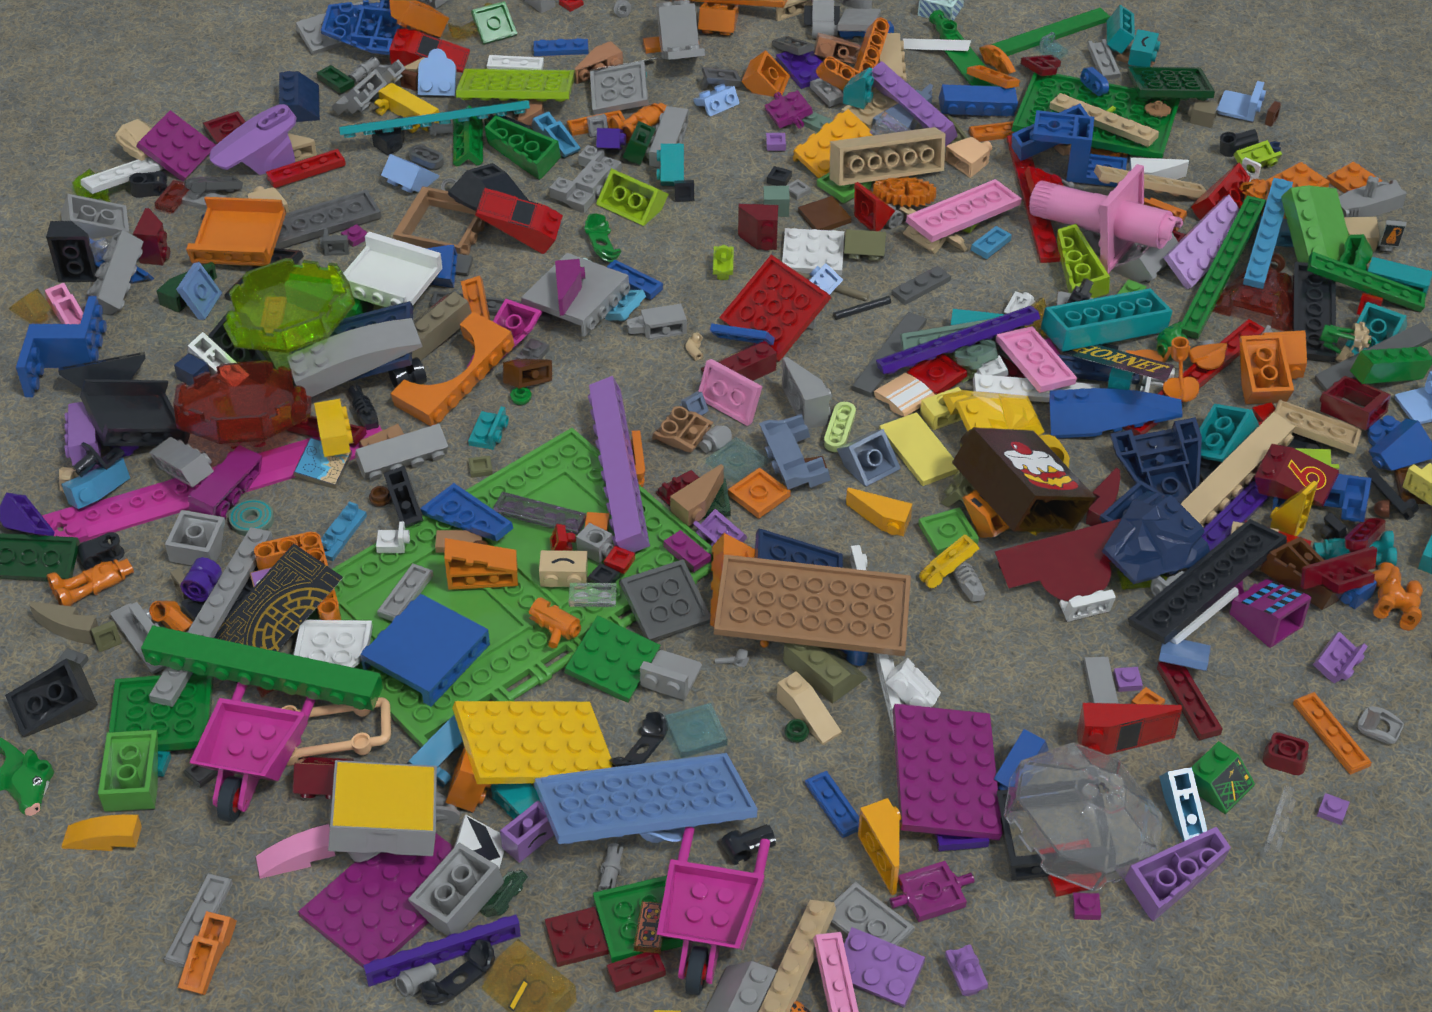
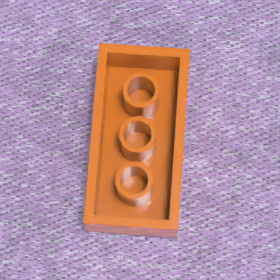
[1244,162,1330,219]

